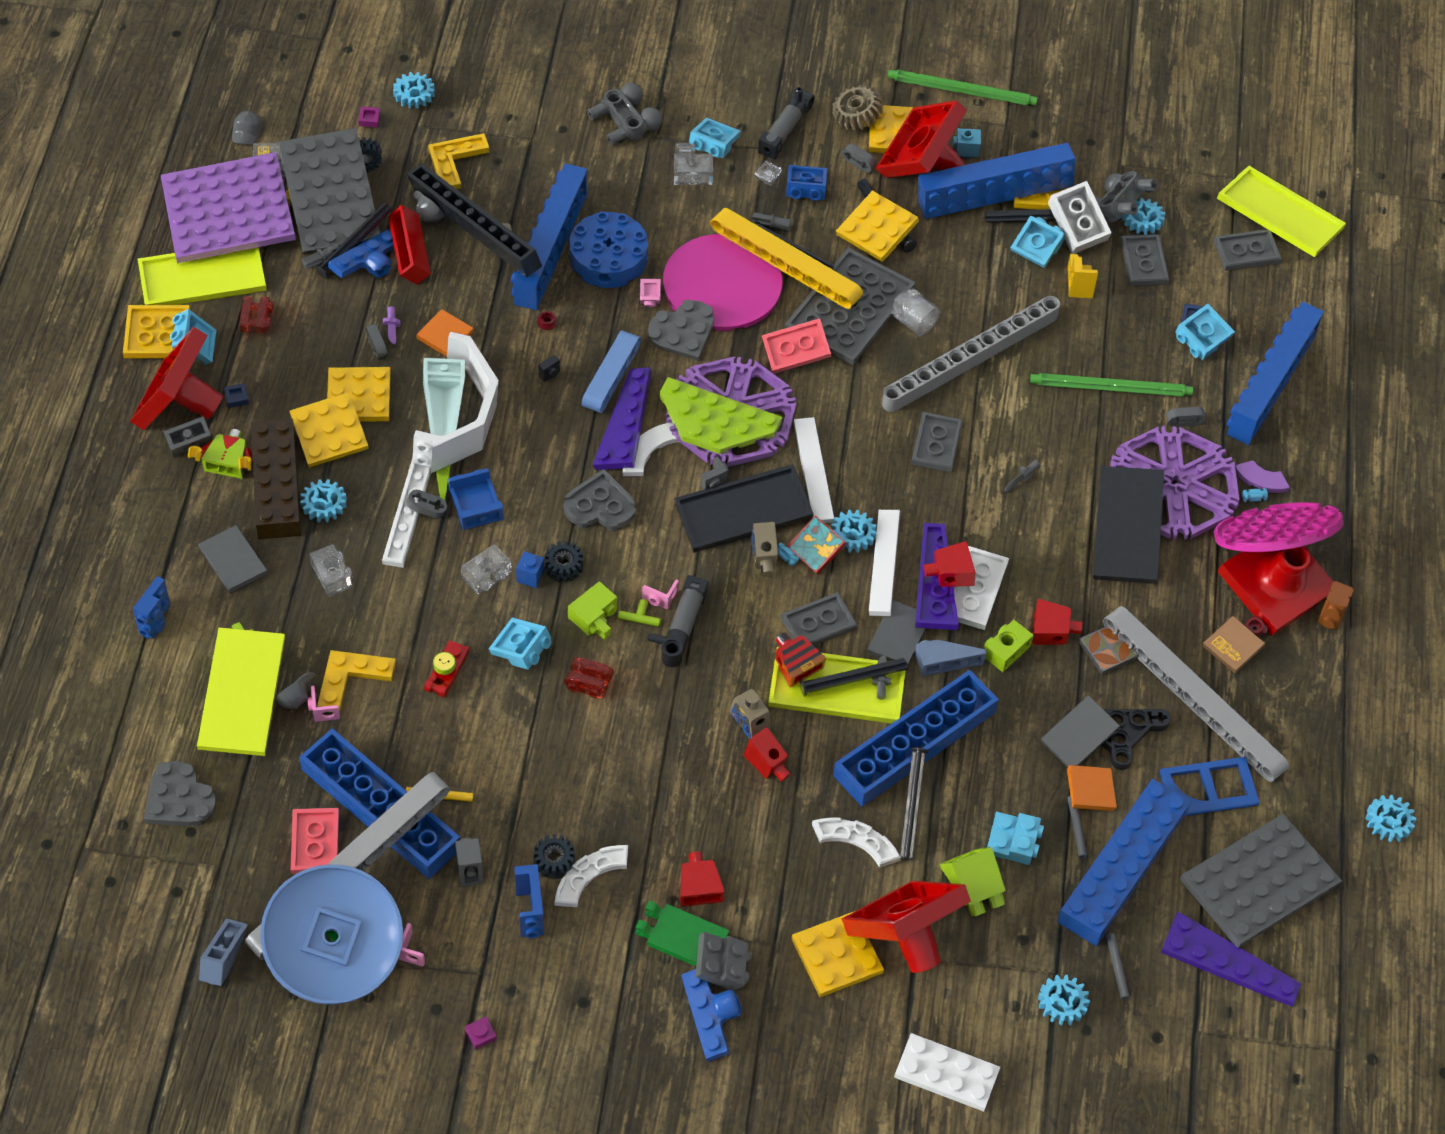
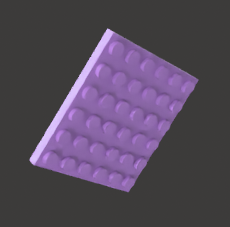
[161,152,296,263]

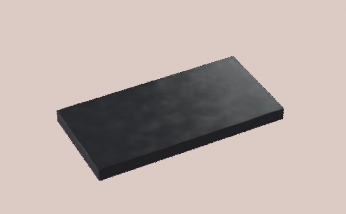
[674,464,814,553]
[1093,466,1164,584]

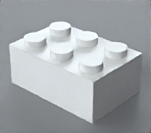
[1048,181,1111,254]

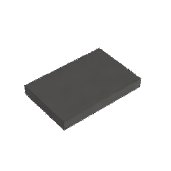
[1213,229,1282,271]
[1120,234,1169,286]
[911,412,963,472]
[198,525,267,594]
[780,592,857,646]
[867,600,927,665]
[1041,695,1120,768]

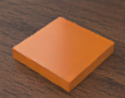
[417,309,474,357]
[1067,765,1117,811]

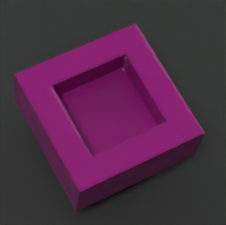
[358,107,380,127]
[465,1017,497,1050]

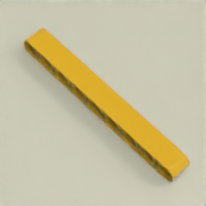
[710,208,863,309]

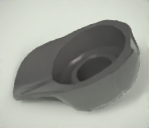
[232,110,264,145]
[414,191,446,223]
[275,672,317,709]

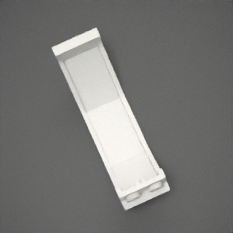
[412,332,499,473]

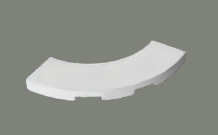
[623,422,679,476]
[812,818,901,868]
[554,845,628,907]

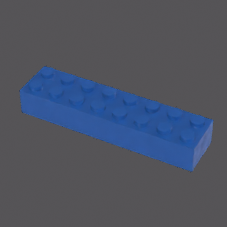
[918,143,1076,219]
[511,163,587,311]
[1226,301,1324,445]
[833,670,999,807]
[299,728,461,879]
[1057,779,1191,947]

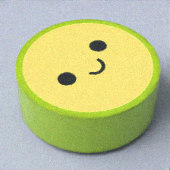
[433,652,455,675]

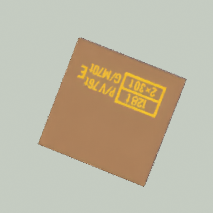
[1203,616,1265,673]

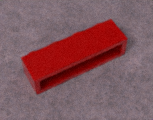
[388,205,431,284]

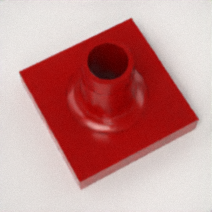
[875,100,967,178]
[130,326,223,430]
[1217,546,1333,637]
[842,880,971,973]

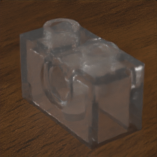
[673,154,713,185]
[309,544,354,597]
[461,544,511,595]

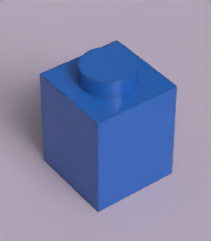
[516,551,545,588]

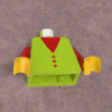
[188,429,253,479]

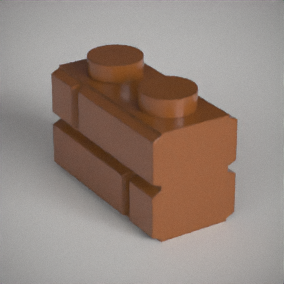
[1317,581,1354,630]

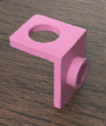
[642,579,679,610]
[308,686,340,722]
[398,923,425,966]

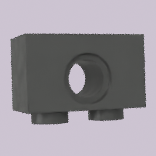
[164,417,212,457]
[455,838,484,887]

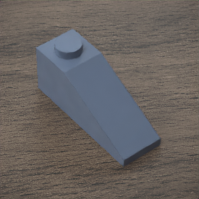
[915,640,986,677]
[199,919,248,986]

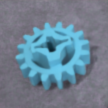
[393,72,435,109]
[1122,198,1165,235]
[300,479,347,522]
[831,510,877,553]
[1365,795,1416,842]
[1038,975,1090,1025]

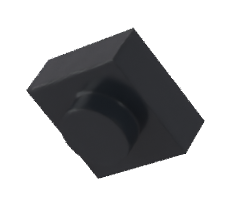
[539,355,560,382]

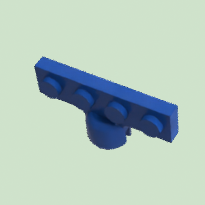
[328,229,394,278]
[681,969,742,1062]

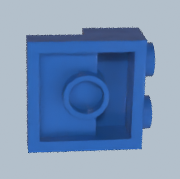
[786,165,827,201]
[133,576,170,639]

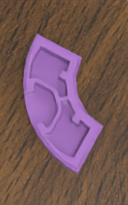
[1235,460,1290,493]

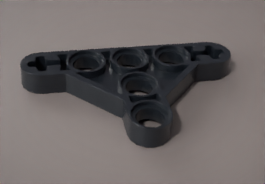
[1064,709,1171,770]

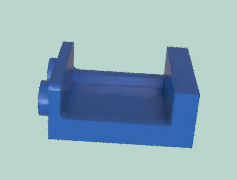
[448,468,504,530]
[514,864,544,938]

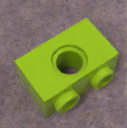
[984,620,1033,672]

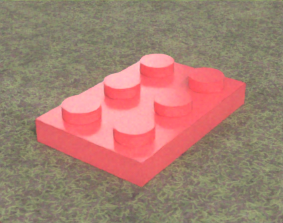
[762,318,831,374]
[291,808,339,874]

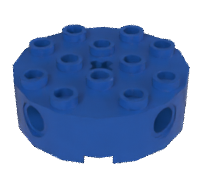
[569,211,648,288]

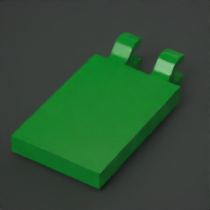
[635,901,730,966]

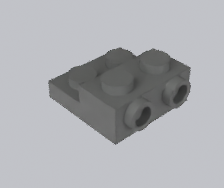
[695,932,751,991]

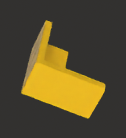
[1068,254,1098,298]

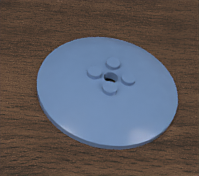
[260,864,403,1005]

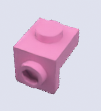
[640,279,661,307]

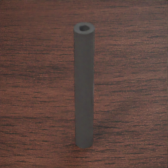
[1068,796,1087,859]
[1106,933,1130,1000]

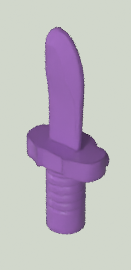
[383,306,401,344]

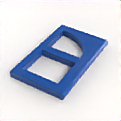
[1159,757,1259,816]

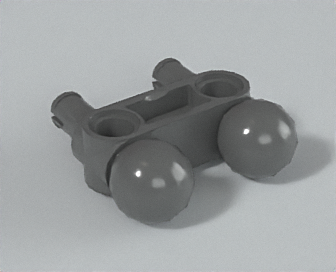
[587,83,663,146]
[1094,171,1158,222]

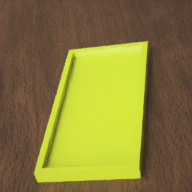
[1217,166,1346,257]
[138,247,267,305]
[197,628,285,756]
[768,647,905,724]

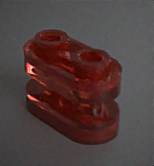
[240,295,274,333]
[564,657,614,699]

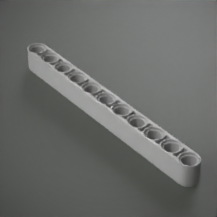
[882,296,1060,412]
[1103,606,1289,782]
[245,772,450,960]

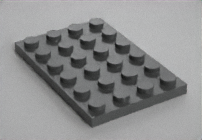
[279,128,380,254]
[785,248,916,365]
[1180,814,1342,948]

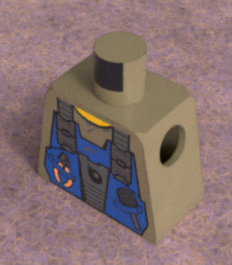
[751,522,778,576]
[730,689,771,739]

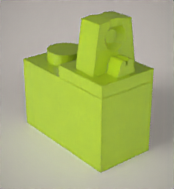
[568,581,617,640]

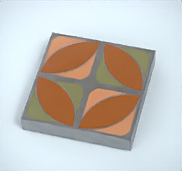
[1079,626,1139,675]

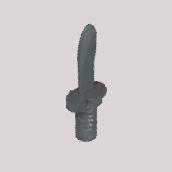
[1004,460,1040,493]
[872,656,891,700]

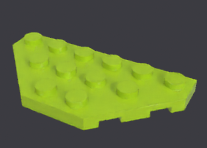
[660,377,782,454]

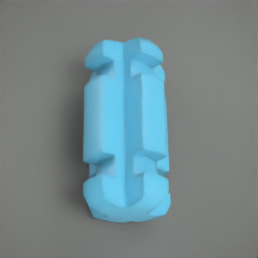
[1242,488,1268,502]
[777,543,799,566]

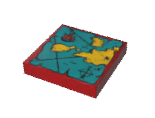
[787,515,847,574]

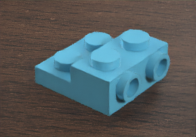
[688,118,741,158]
[1010,216,1065,268]
[1176,304,1235,361]
[170,309,217,365]
[489,618,551,670]
[987,811,1044,865]

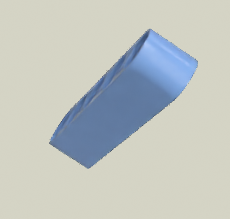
[582,330,641,413]

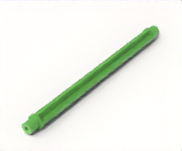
[888,69,1037,106]
[1030,373,1193,397]

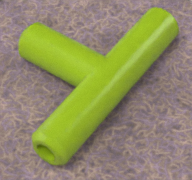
[618,599,661,627]

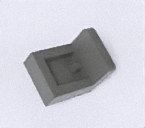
[701,457,729,490]

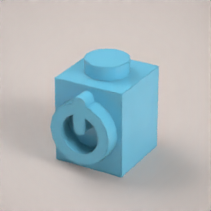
[952,128,981,158]

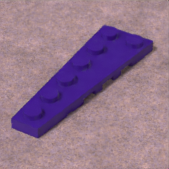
[593,367,652,470]
[915,523,959,630]
[1161,912,1301,1007]

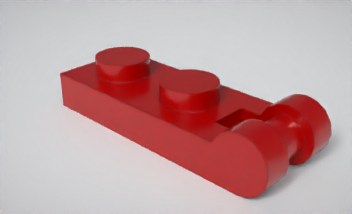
[424,640,469,698]

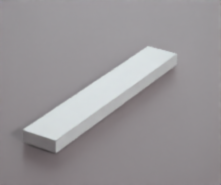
[793,417,834,523]
[382,458,431,568]
[869,510,900,616]

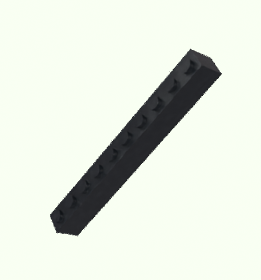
[407,163,542,278]

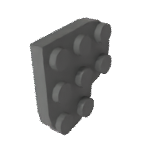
[648,299,714,361]
[563,469,635,531]
[144,761,216,826]

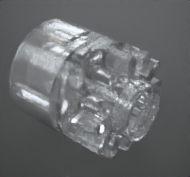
[892,288,941,336]

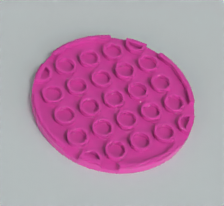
[663,234,782,331]
[1214,502,1344,552]

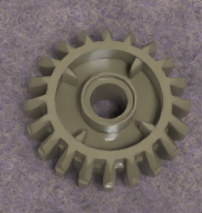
[832,84,884,132]

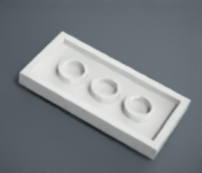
[954,546,1009,630]
[894,1033,1000,1112]

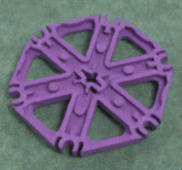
[666,357,797,467]
[1110,426,1240,540]

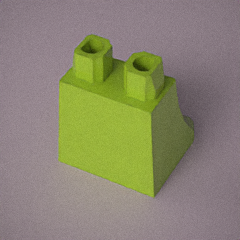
[939,847,1006,916]

